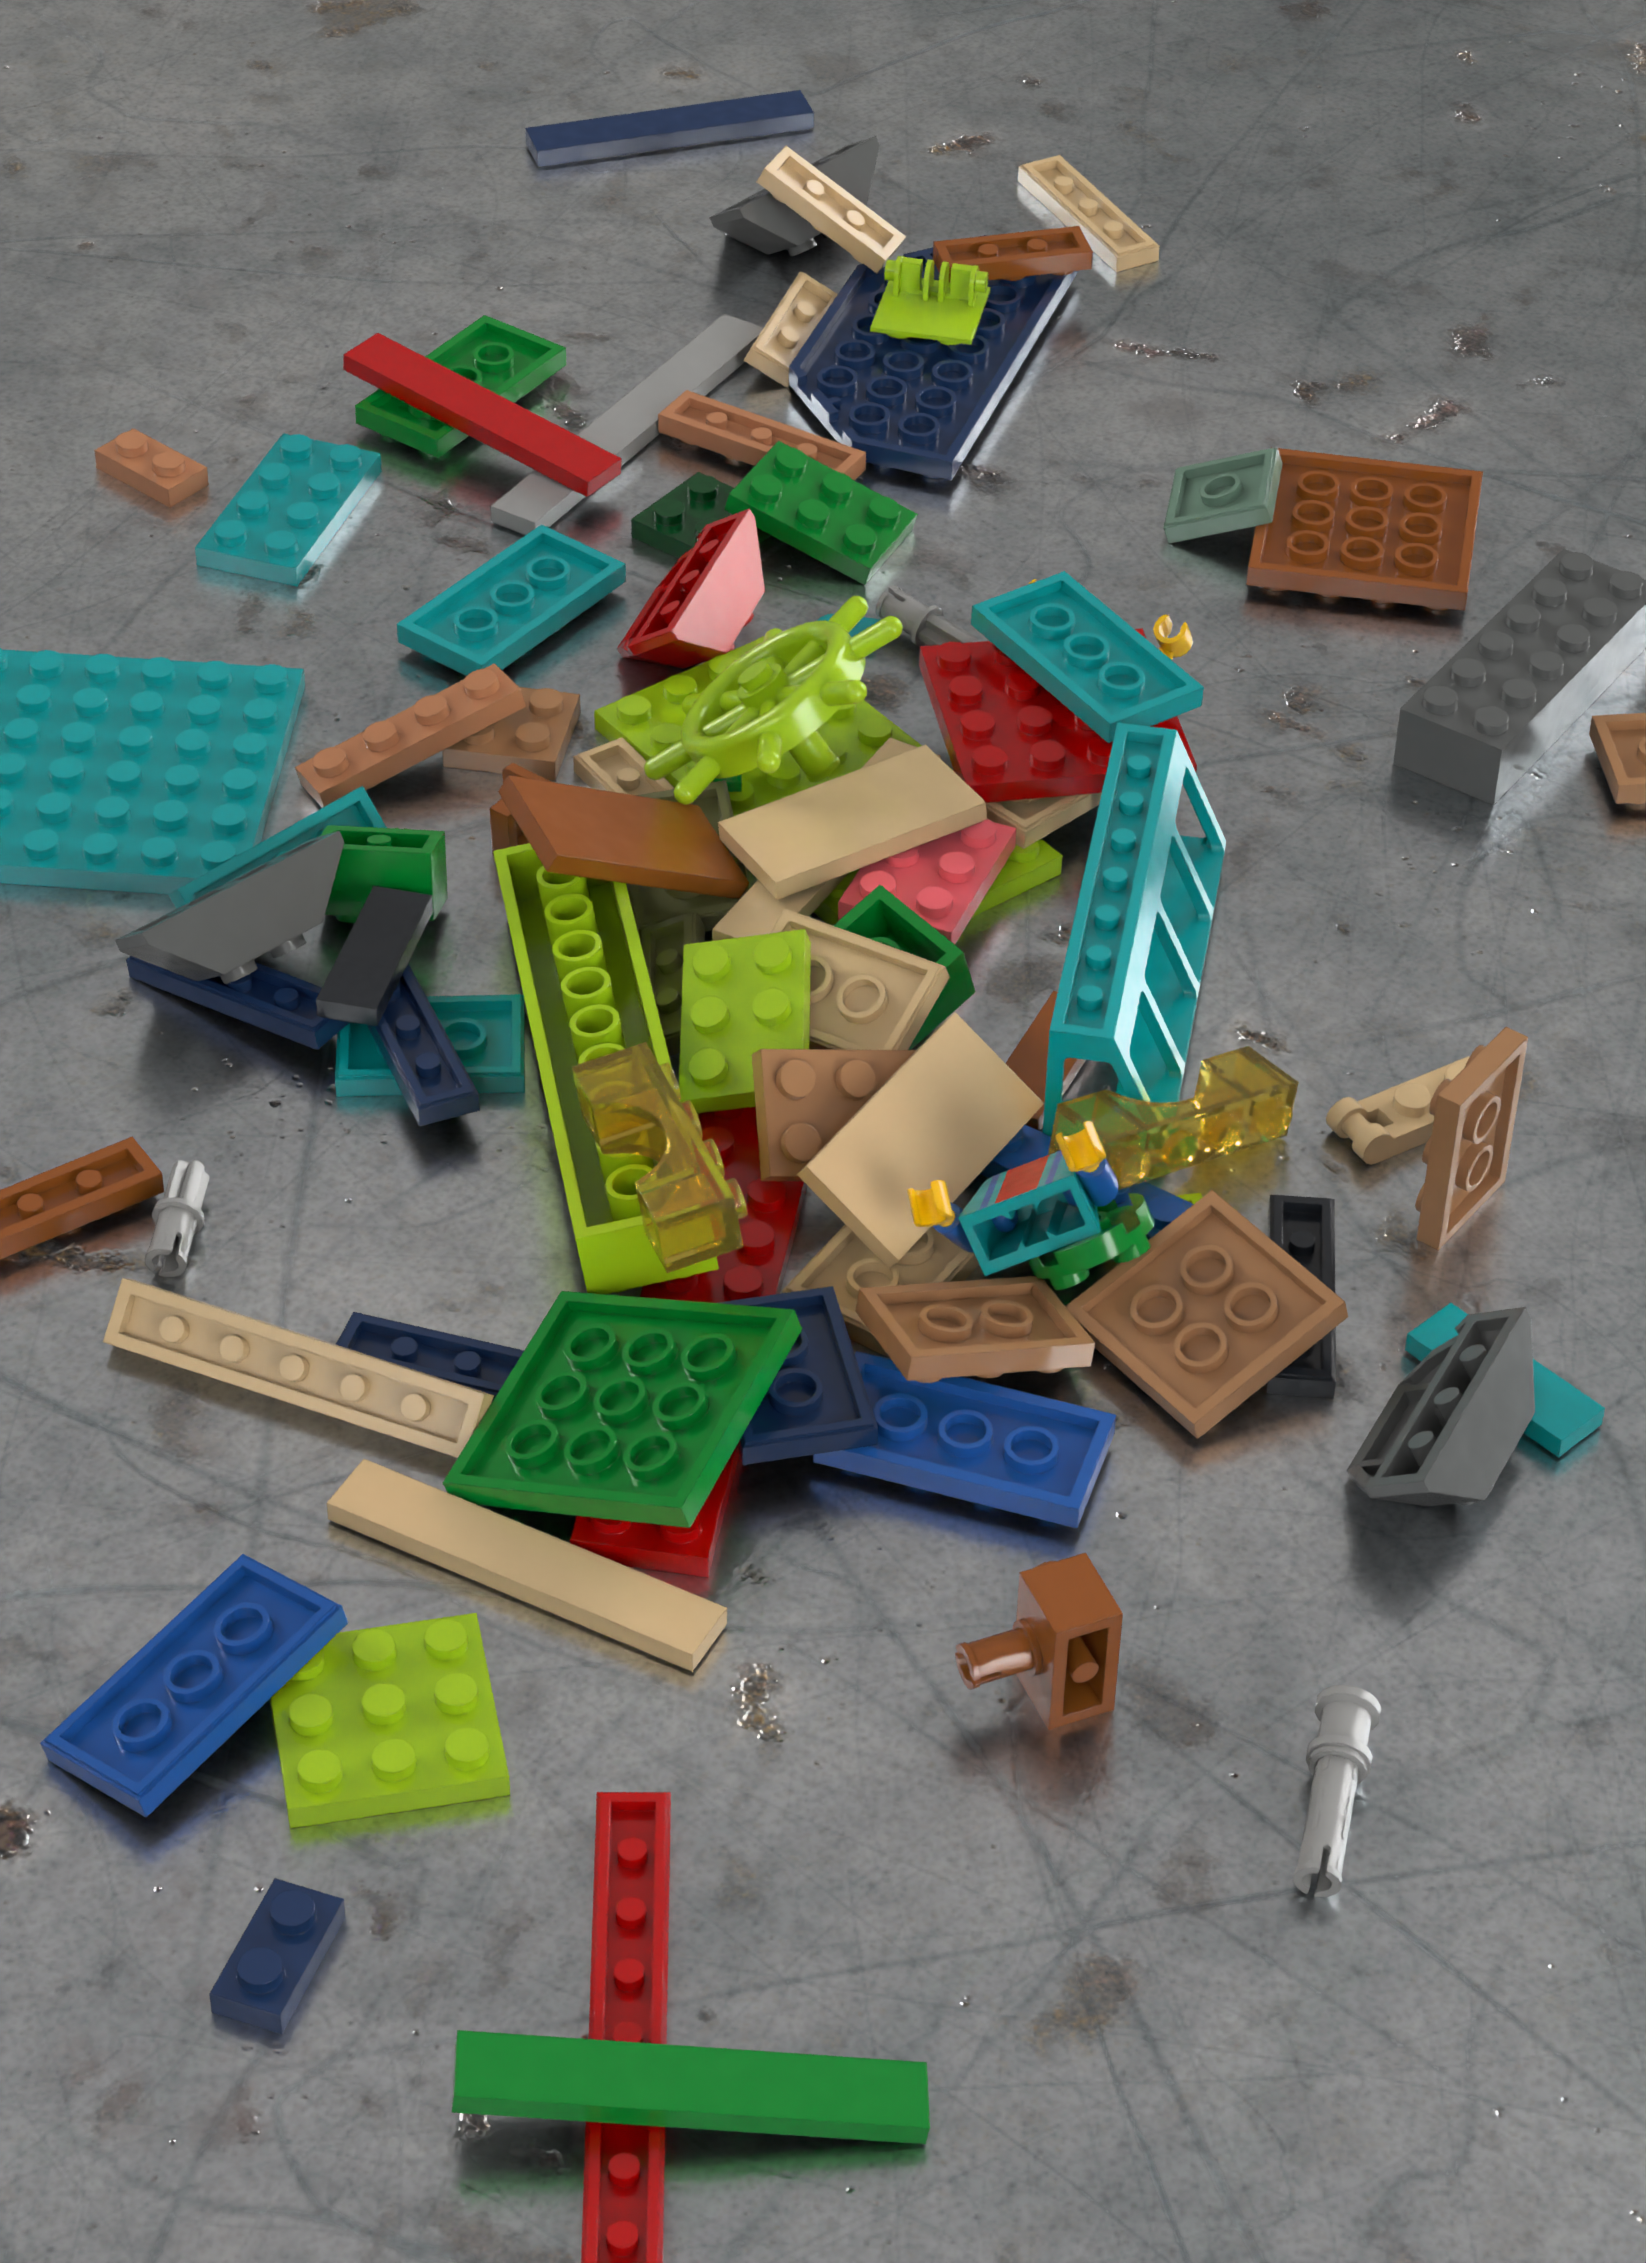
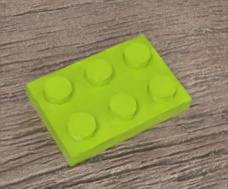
[678,929,811,1115]

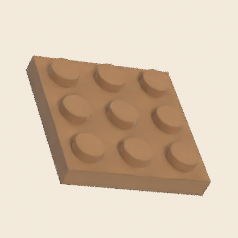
[1066,1190,1348,1439]

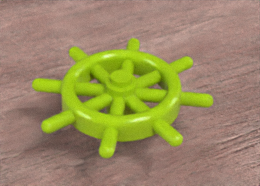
[644,596,903,805]

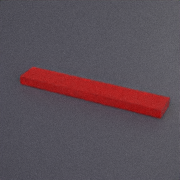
[343,333,622,497]

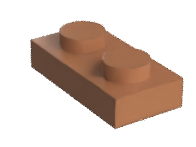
[94,428,209,508]

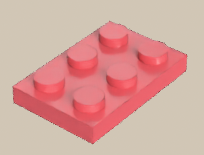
[838,819,1017,945]

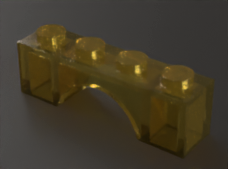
[572,1042,747,1273]
[1048,1046,1299,1190]

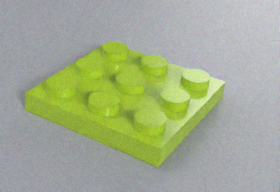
[270,1613,510,1829]

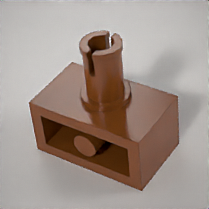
[955,1552,1123,1730]

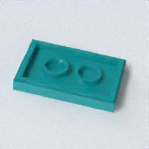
[335,994,525,1097]

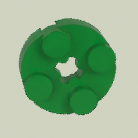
[1028,1193,1155,1290]

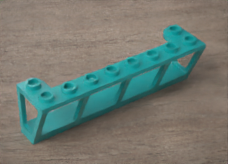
[1042,723,1226,1162]

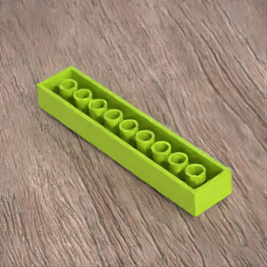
[493,843,719,1294]

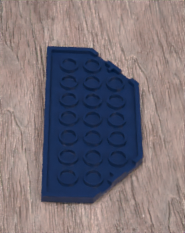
[789,235,1078,480]

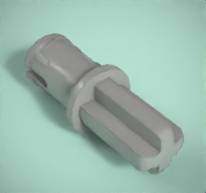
[875,585,979,647]
[144,1159,209,1277]

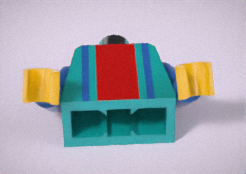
[907,1121,1119,1276]

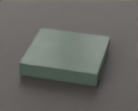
[1163,448,1283,544]

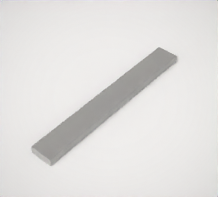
[491,313,764,535]

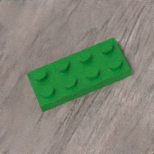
[355,315,566,458]

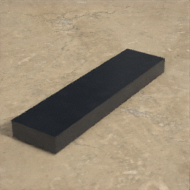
[1267,1195,1336,1399]

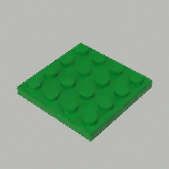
[443,1291,802,1528]

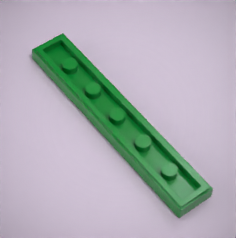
[452,2030,930,2144]

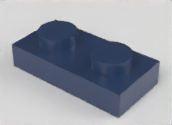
[209,1878,346,2034]

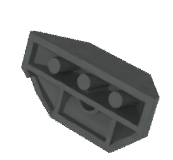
[709,136,880,256]
[115,831,344,984]
[1346,1307,1535,1506]

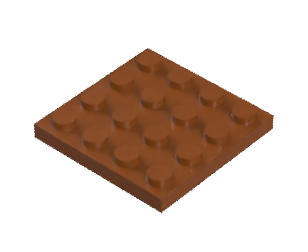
[1246,447,1483,611]

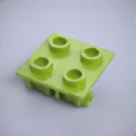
[870,256,990,345]

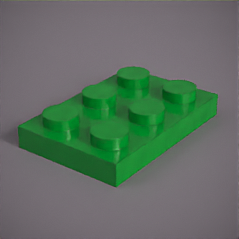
[724,440,918,585]

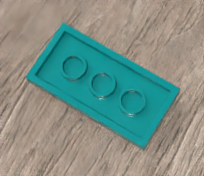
[195,433,382,587]
[397,524,626,676]
[971,571,1204,743]

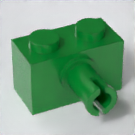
[320,825,448,923]

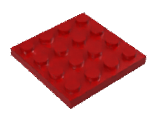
[919,628,1197,803]

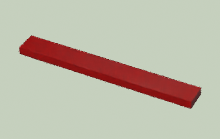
[581,1792,671,2263]

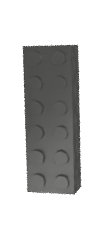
[1393,549,1646,806]

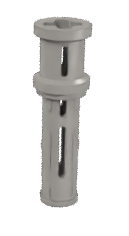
[1293,1685,1381,1897]

